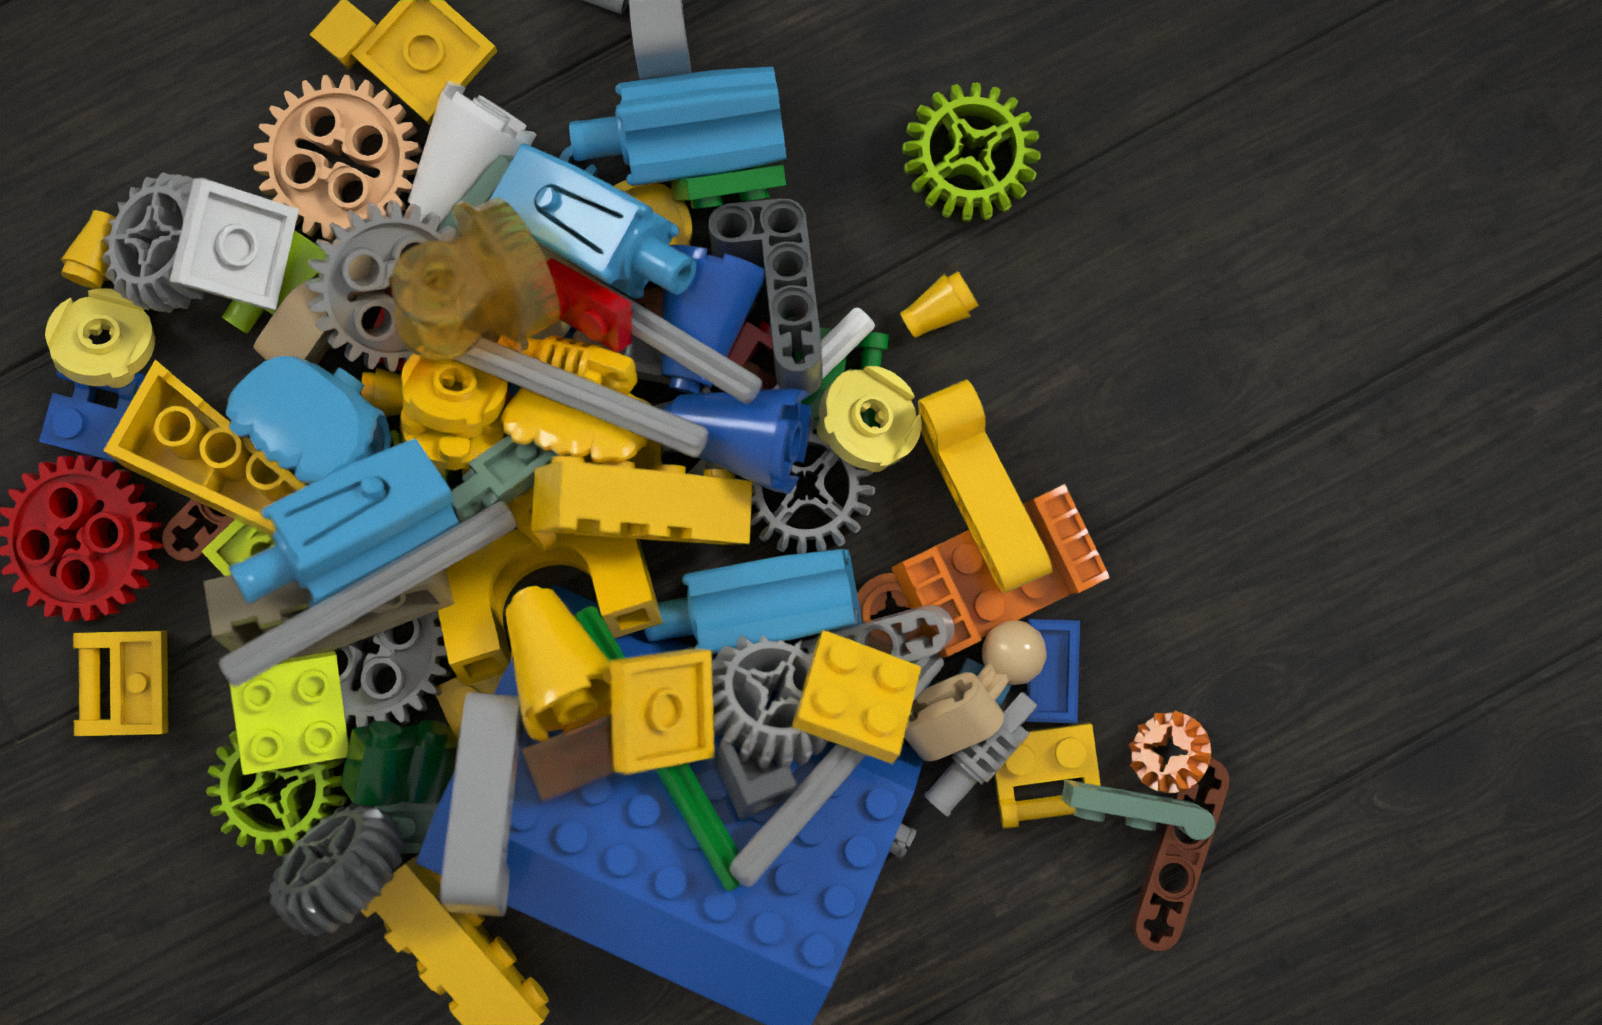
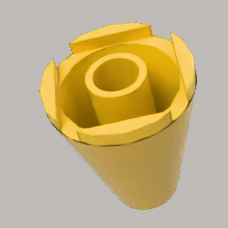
[506,586,612,741]

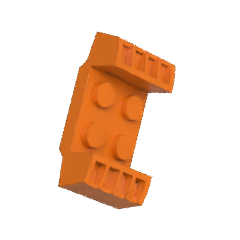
[891,484,1110,658]

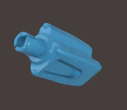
[569,67,787,186]
[487,143,697,299]
[229,438,459,608]
[644,549,862,654]

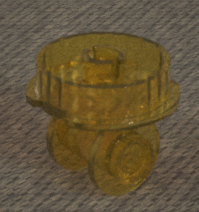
[392,197,559,360]

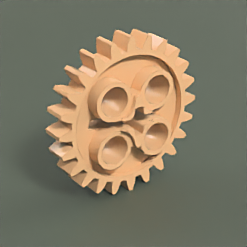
[254,75,422,242]

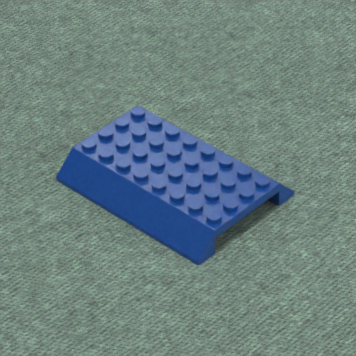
[416,584,923,1025]

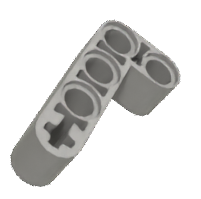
[629,0,691,80]
[441,692,522,916]

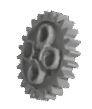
[305,200,478,372]
[330,611,451,728]

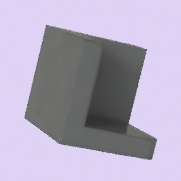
[715,744,797,820]

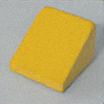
[310,0,377,70]

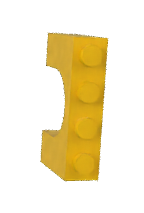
[438,529,663,686]

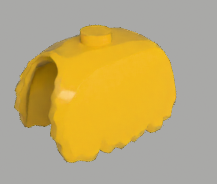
[500,387,663,470]

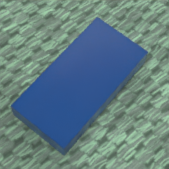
[1025,619,1080,723]

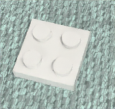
[169,178,299,310]

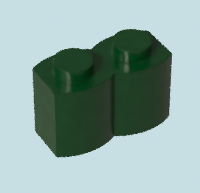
[341,720,459,806]

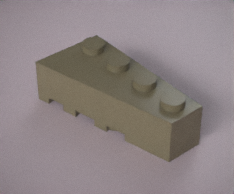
[204,568,454,658]

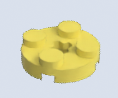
[45,288,155,388]
[817,366,922,472]

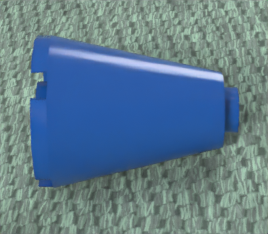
[661,245,765,394]
[664,388,811,493]

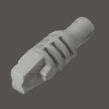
[923,692,1037,817]

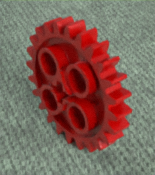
[0,455,163,622]

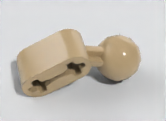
[254,255,395,365]
[904,620,1047,761]

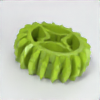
[902,83,1041,222]
[206,731,348,856]

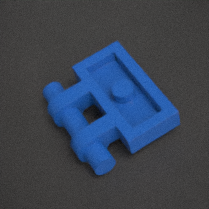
[39,370,145,462]

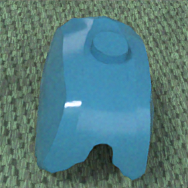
[225,356,393,485]

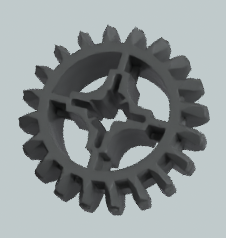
[269,803,405,937]

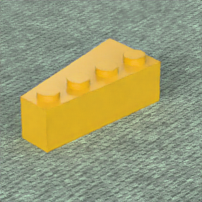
[104,360,307,537]
[531,456,752,546]
[361,854,550,1025]

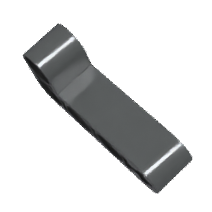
[708,198,823,395]

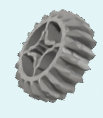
[101,172,204,313]
[738,418,875,554]
[712,634,828,771]

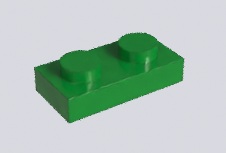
[671,165,786,209]

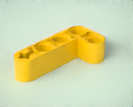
[918,379,1052,594]

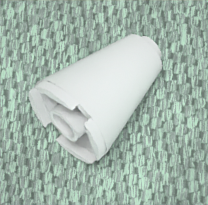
[408,81,536,230]

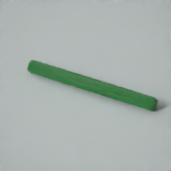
[574,606,743,891]

